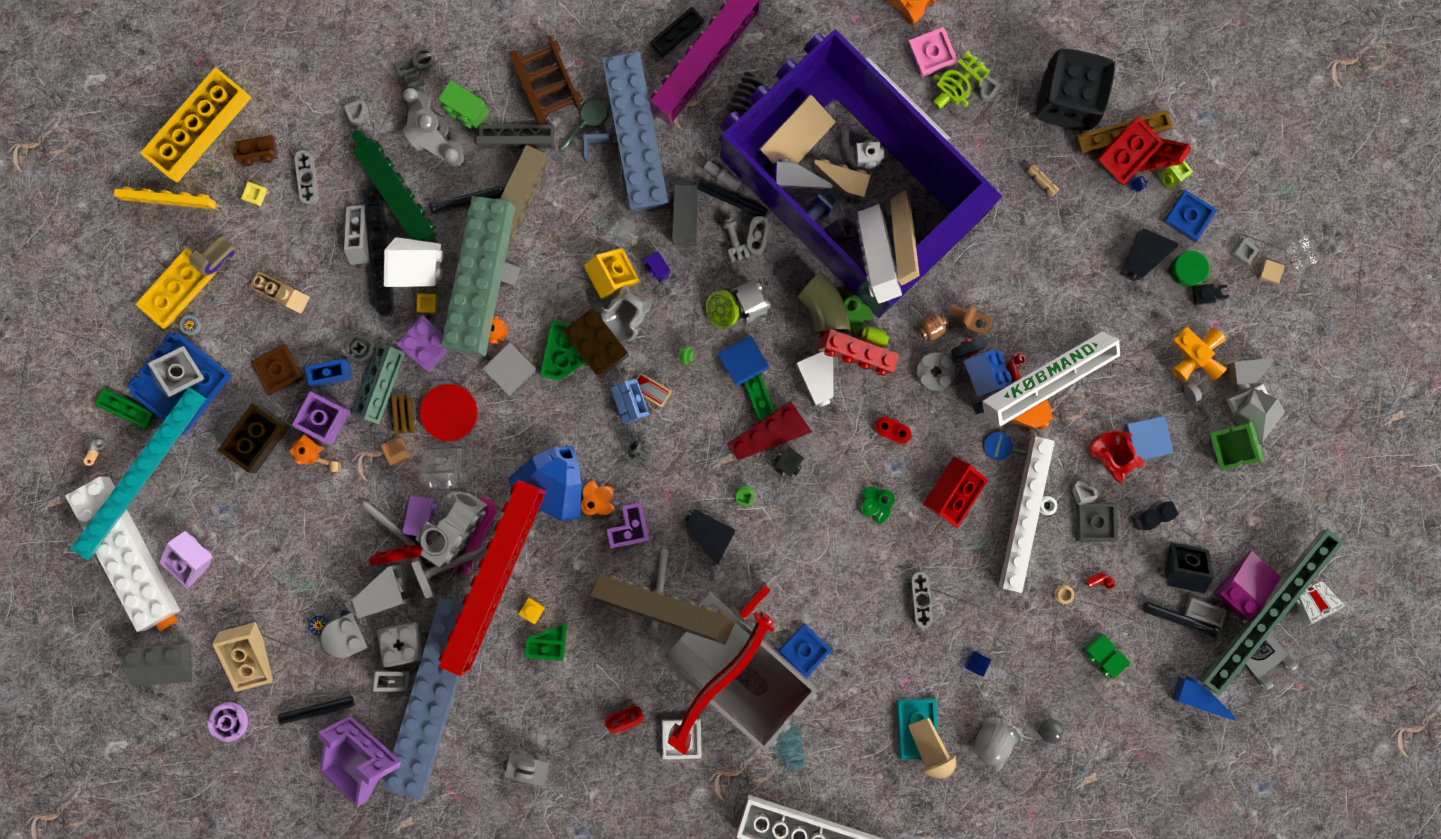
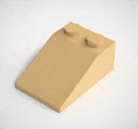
[212,622,273,692]

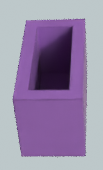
[403,495,439,538]

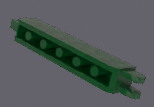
[352,130,438,243]

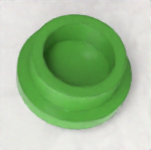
[678,346,694,365]

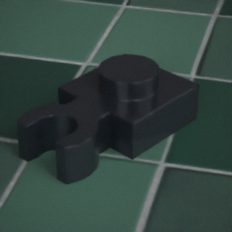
[1192,283,1229,305]

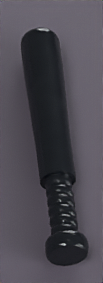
[429,186,504,214]
[1142,601,1219,638]

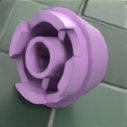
[208,702,248,742]

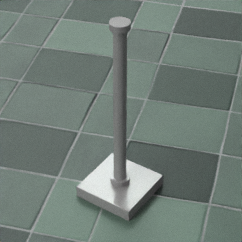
[411,528,535,599]

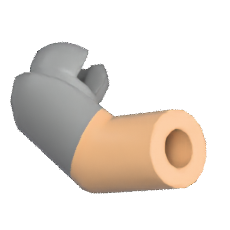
[83,439,104,466]

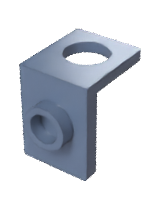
[584,132,611,162]

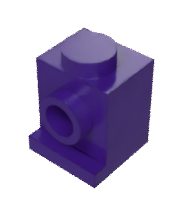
[642,251,671,283]

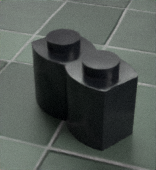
[1131,501,1179,530]

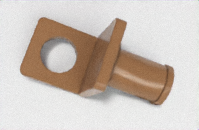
[948,304,993,336]

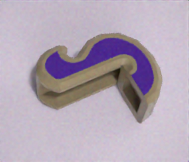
[189,237,236,276]

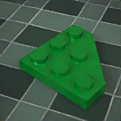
[540,320,586,381]

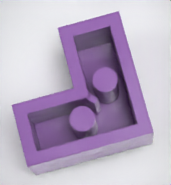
[607,502,650,549]

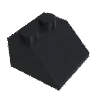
[1165,542,1214,593]

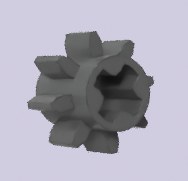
[628,438,652,464]

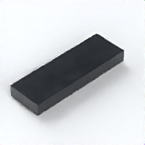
[650,6,704,58]

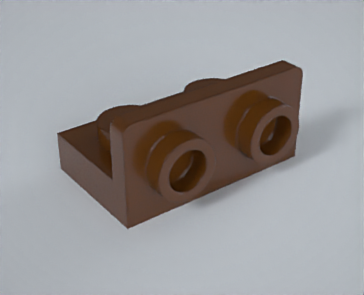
[235,135,278,166]

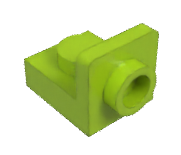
[1158,161,1193,190]

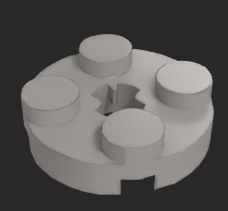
[916,353,955,391]

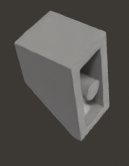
[1228,358,1273,389]

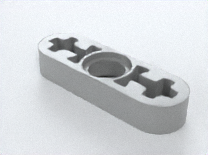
[294,150,319,206]
[910,572,933,628]

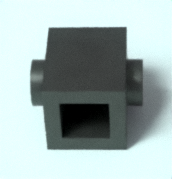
[774,447,804,478]

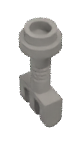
[722,218,750,263]

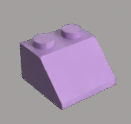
[160,531,213,589]

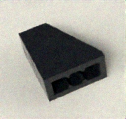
[1121,228,1179,281]
[684,509,736,564]

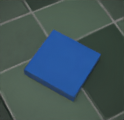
[1163,190,1217,242]
[718,335,770,386]
[778,623,833,678]

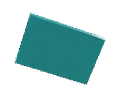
[897,698,938,760]

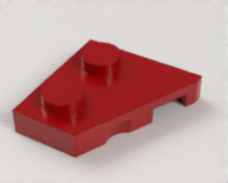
[1140,138,1192,172]

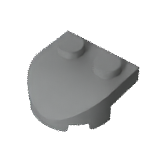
[321,612,367,658]

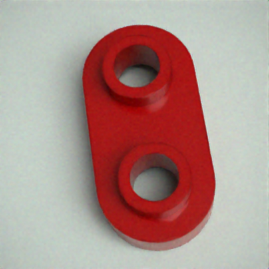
[874,417,912,444]
[605,705,644,733]

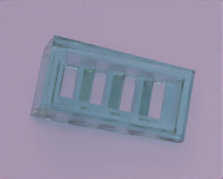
[781,727,806,771]

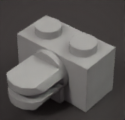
[505,749,551,786]

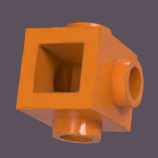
[488,316,508,344]
[289,434,324,465]

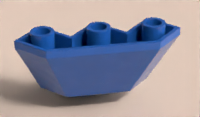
[508,445,582,521]

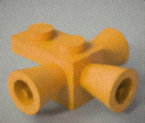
[1171,327,1227,382]

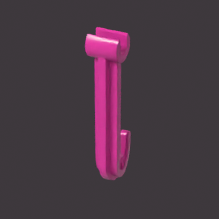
[454,498,496,576]

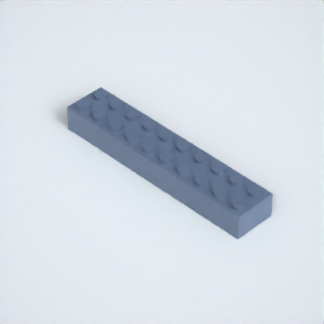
[382,597,464,800]

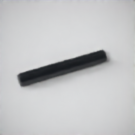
[698,180,768,217]
[278,696,355,725]

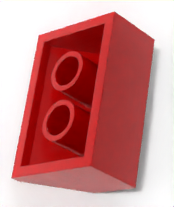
[923,456,988,529]

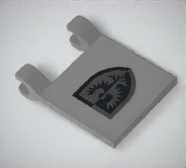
[1245,633,1298,690]

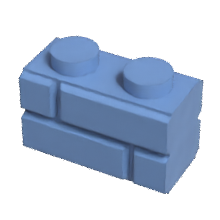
[611,379,649,424]

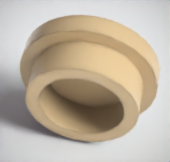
[1054,585,1074,604]

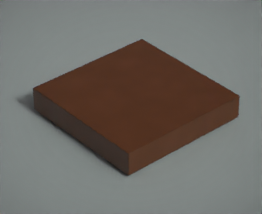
[251,344,304,396]

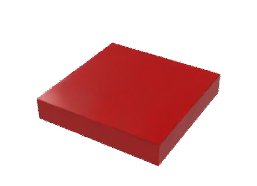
[739,583,771,619]

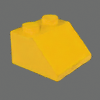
[584,248,640,299]

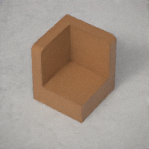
[381,438,412,466]

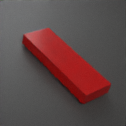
[369,542,429,566]

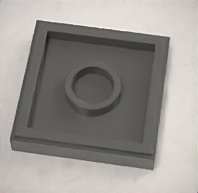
[1077,503,1118,542]

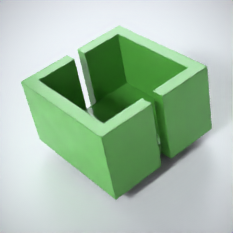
[438,80,489,130]
[1210,421,1264,471]

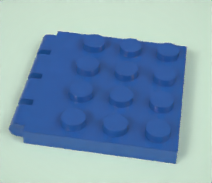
[127,332,233,435]

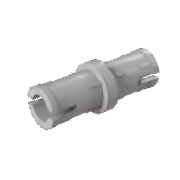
[703,160,741,191]

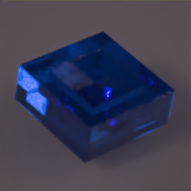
[965,651,991,677]

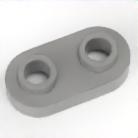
[747,216,769,255]

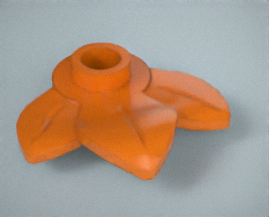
[581,480,615,516]

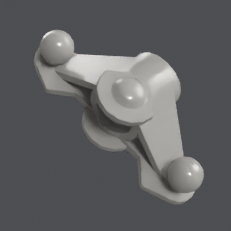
[403,88,464,166]

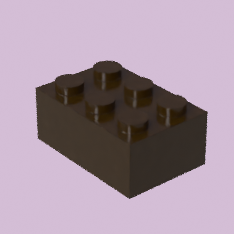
[562,308,630,379]
[217,403,290,473]

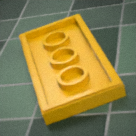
[135,248,216,330]

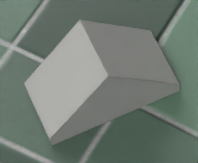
[371,668,409,692]

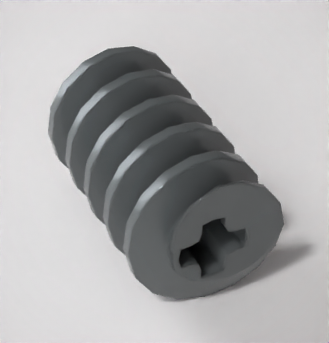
[727,72,764,116]

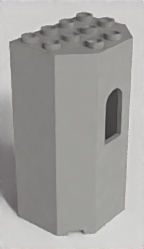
[656,592,818,752]

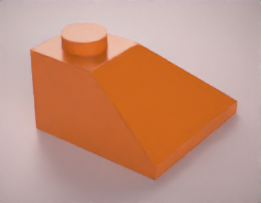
[1007,399,1053,430]

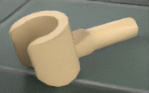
[316,458,341,472]

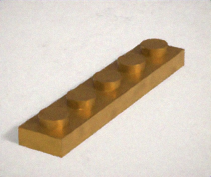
[1075,110,1173,155]

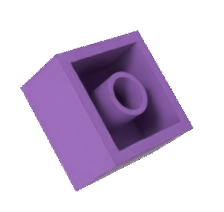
[397,316,449,372]
[292,391,350,444]

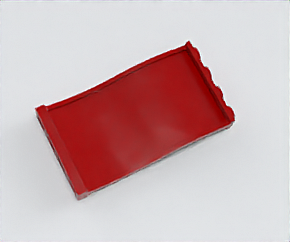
[667,611,775,755]

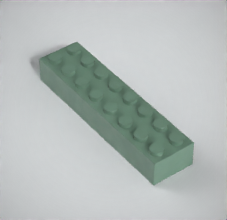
[441,196,515,356]

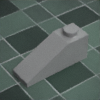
[772,159,832,190]
[344,205,370,265]

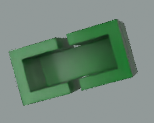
[1082,632,1131,679]

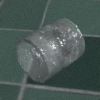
[1285,238,1318,271]

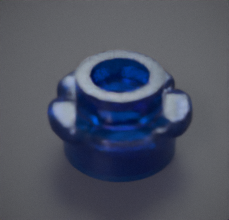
[1129,176,1148,192]

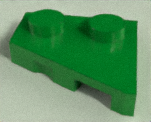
[524,623,568,662]

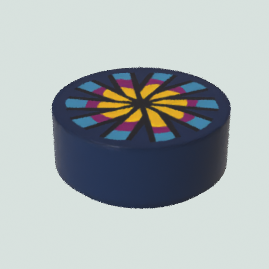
[309,615,329,635]

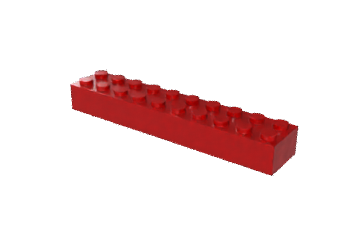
[438,480,547,676]

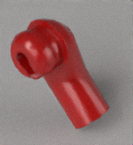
[1007,353,1025,382]
[1085,572,1116,589]

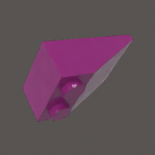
[1213,550,1281,621]

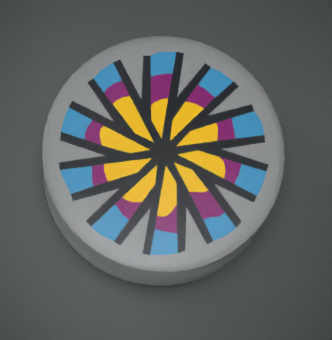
[180,316,201,335]

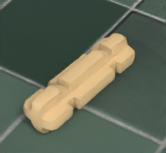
[1026,164,1059,197]

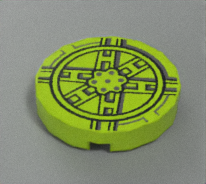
[706,290,739,329]

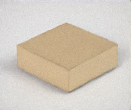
[1259,260,1285,284]

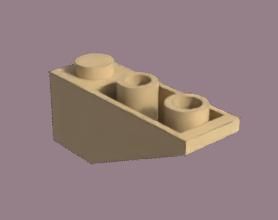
[813,159,871,201]
[249,271,310,314]

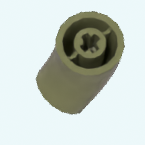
[797,271,851,334]

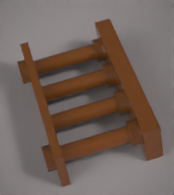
[509,35,583,125]

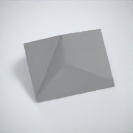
[148,346,204,398]
[1231,389,1285,442]

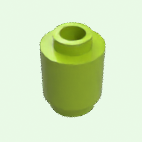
[860,326,889,348]

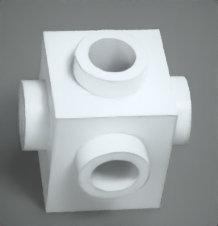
[855,140,884,169]

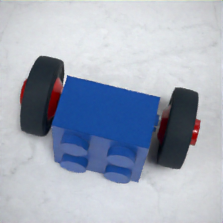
[951,338,1012,415]

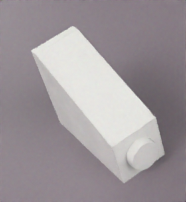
[796,352,833,408]

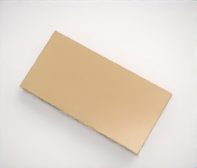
[758,94,836,164]

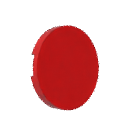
[420,384,478,442]

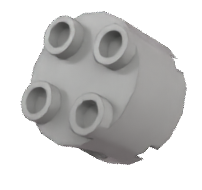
[730,281,770,325]

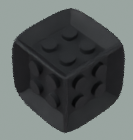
[1036,49,1115,131]

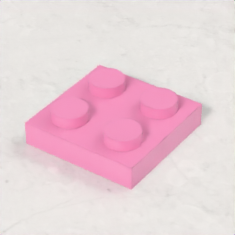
[908,27,958,77]

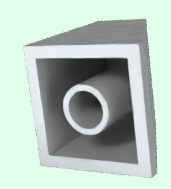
[351,565,412,619]

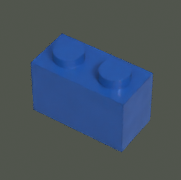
[305,359,353,388]

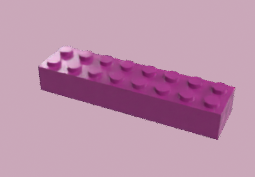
[650,0,761,126]

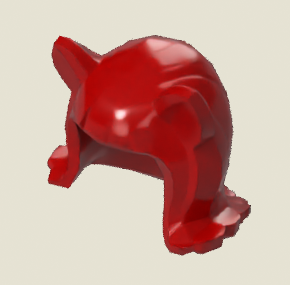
[1088,430,1145,483]

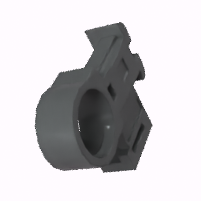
[394,48,435,89]

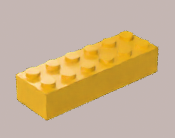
[140,67,252,183]

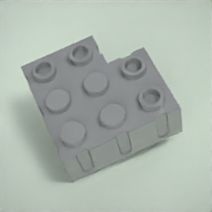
[416,491,487,567]

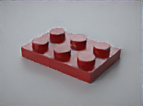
[1096,116,1164,185]

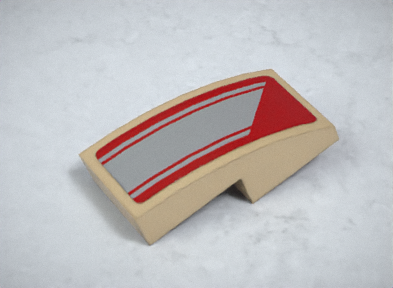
[637,372,672,408]

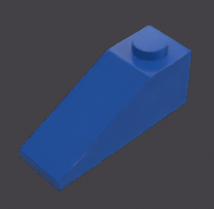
[1172,676,1236,721]

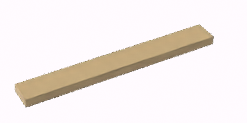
[890,190,920,285]

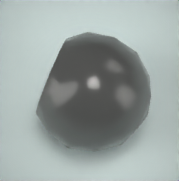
[1039,719,1063,744]

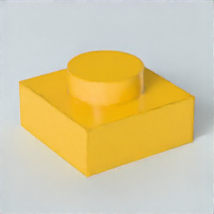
[518,597,546,624]

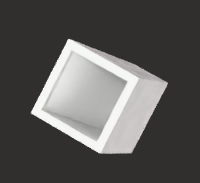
[384,237,443,287]

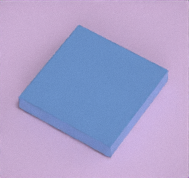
[1126,416,1174,460]

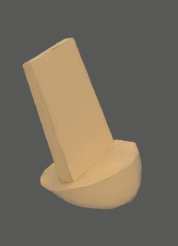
[908,718,956,779]

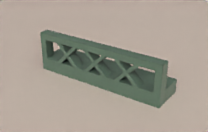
[352,343,405,424]

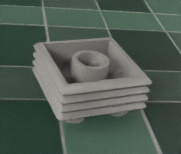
[377,621,423,668]

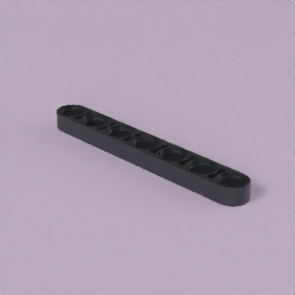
[364,187,395,317]

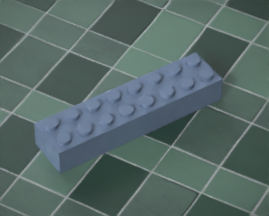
[602,52,668,213]

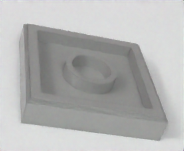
[483,342,537,396]

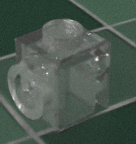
[610,216,641,249]

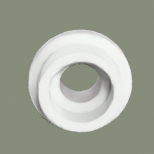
[1040,496,1057,515]

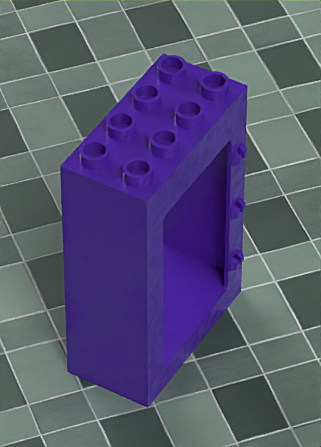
[718,29,1003,319]

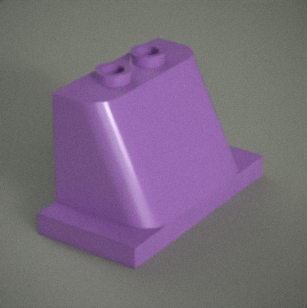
[317,716,401,807]

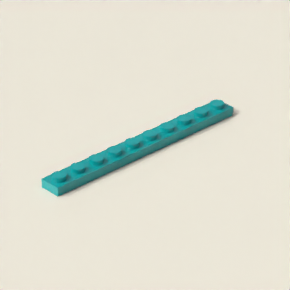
[70,387,207,560]

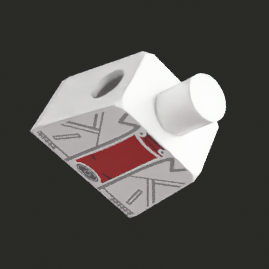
[1296,581,1344,626]

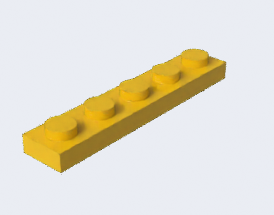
[114,187,216,209]

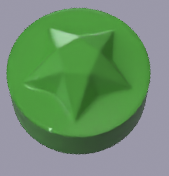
[735,485,755,506]

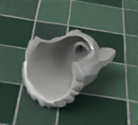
[600,285,652,341]
[969,717,1023,772]

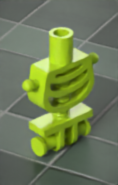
[933,51,991,110]

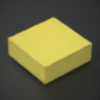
[241,181,267,207]

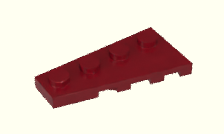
[727,400,812,460]

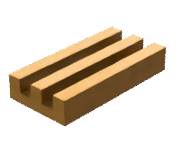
[391,394,415,434]

